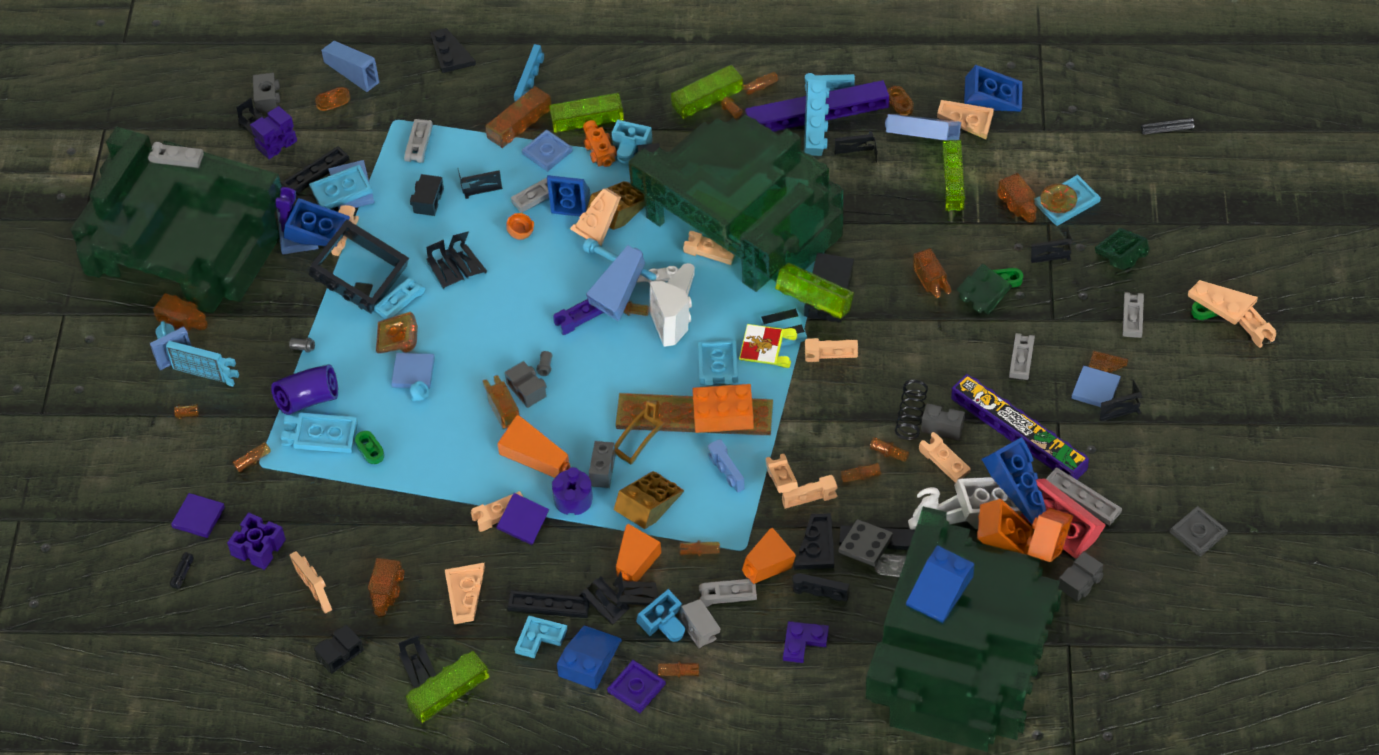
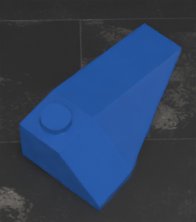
[982,437,1046,524]

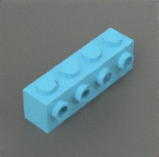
[804,80,829,156]

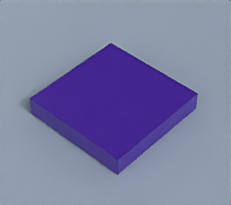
[171,493,225,538]
[496,493,549,545]
[607,660,666,713]

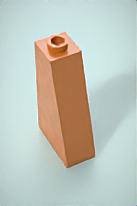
[497,415,570,478]

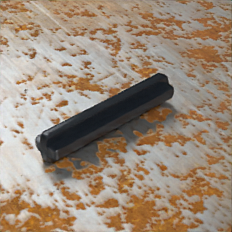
[1141,118,1195,135]

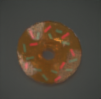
[1040,184,1077,213]

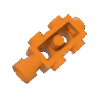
[583,120,617,167]

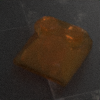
[376,311,418,353]

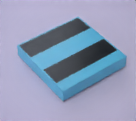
[760,308,807,347]

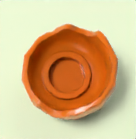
[506,213,534,240]

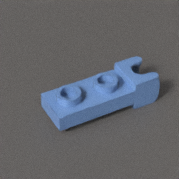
[707,439,745,492]

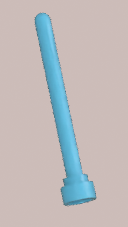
[583,238,657,281]

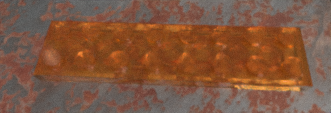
[616,393,773,436]

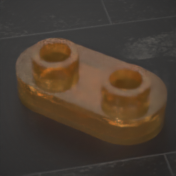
[887,86,914,115]
[315,87,350,111]

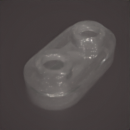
[874,554,915,577]

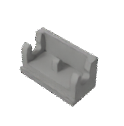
[678,599,721,648]

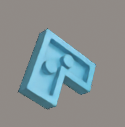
[515,616,568,658]

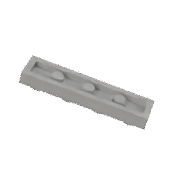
[1046,467,1122,526]

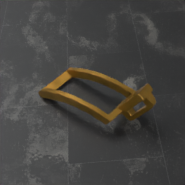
[615,400,664,465]

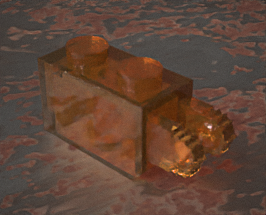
[997,173,1037,223]
[913,248,951,298]
[153,293,208,331]
[483,375,520,429]
[368,558,404,617]

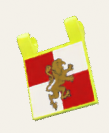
[739,324,797,368]

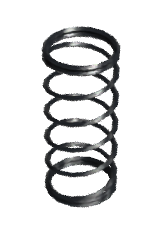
[895,379,928,440]

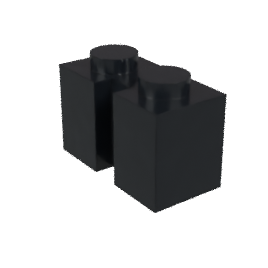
[410,174,444,216]
[314,625,364,674]

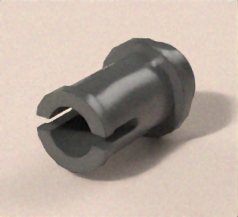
[289,337,315,353]
[536,351,553,376]

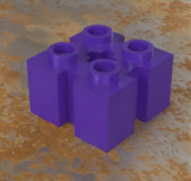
[250,106,297,159]
[227,513,286,570]

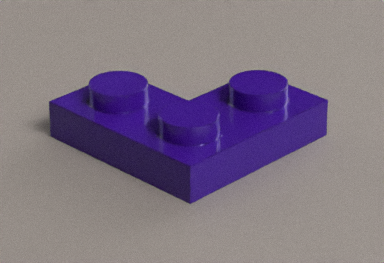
[783,621,829,663]

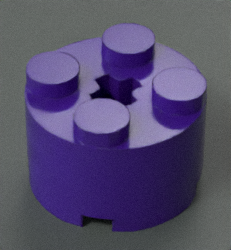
[552,467,593,515]

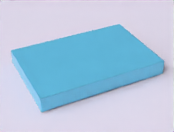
[309,164,373,209]
[1034,175,1101,226]

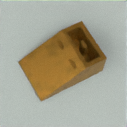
[586,181,652,230]
[614,471,684,529]

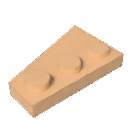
[937,100,994,140]
[570,188,621,246]
[1188,280,1258,325]
[290,551,332,614]
[445,563,485,624]

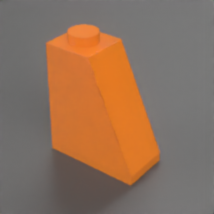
[616,524,661,581]
[742,528,796,584]

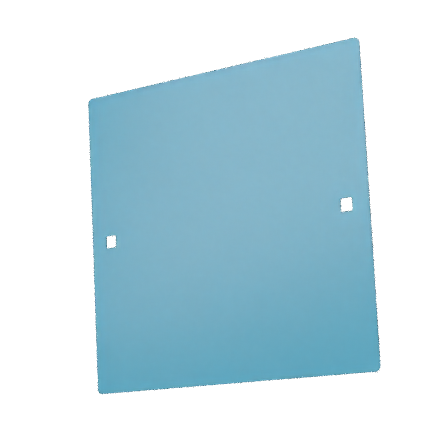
[259,120,840,551]

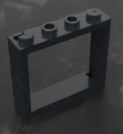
[308,219,409,314]

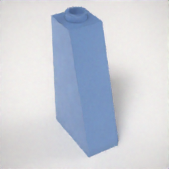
[321,41,379,92]
[885,114,961,140]
[586,245,645,321]

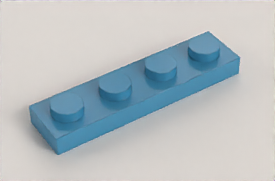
[514,44,544,108]

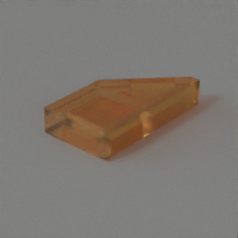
[1089,351,1128,373]

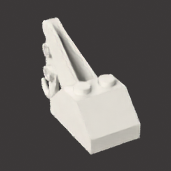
[637,263,695,347]
[908,477,1022,531]

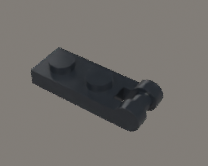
[793,573,849,601]

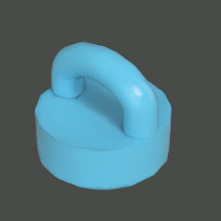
[156,321,175,339]
[410,381,429,401]

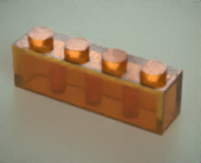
[485,86,552,148]

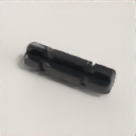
[169,552,194,589]

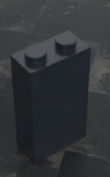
[804,252,854,322]

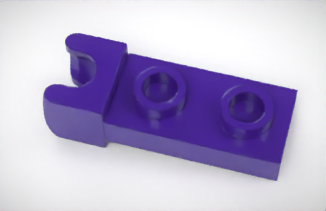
[276,187,296,232]
[553,299,604,335]

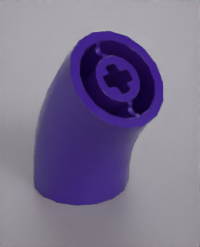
[271,364,338,415]

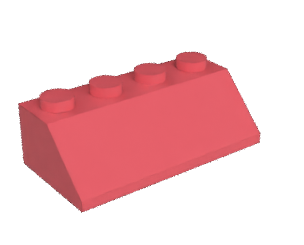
[1020,479,1106,559]

